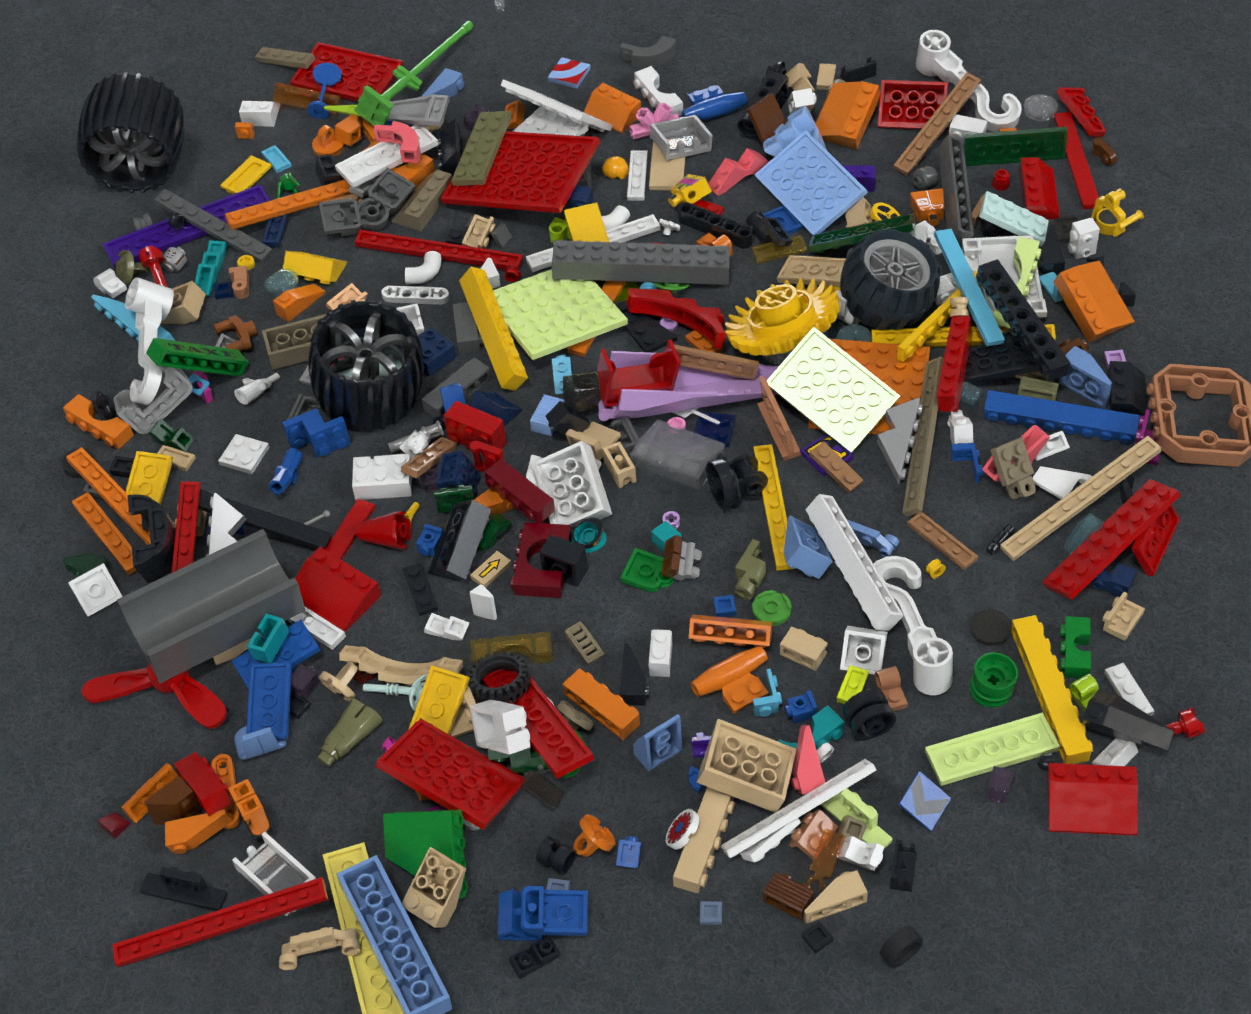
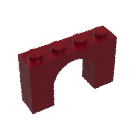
[510,522,572,598]

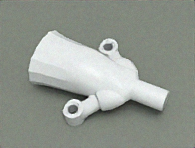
[234,373,280,405]

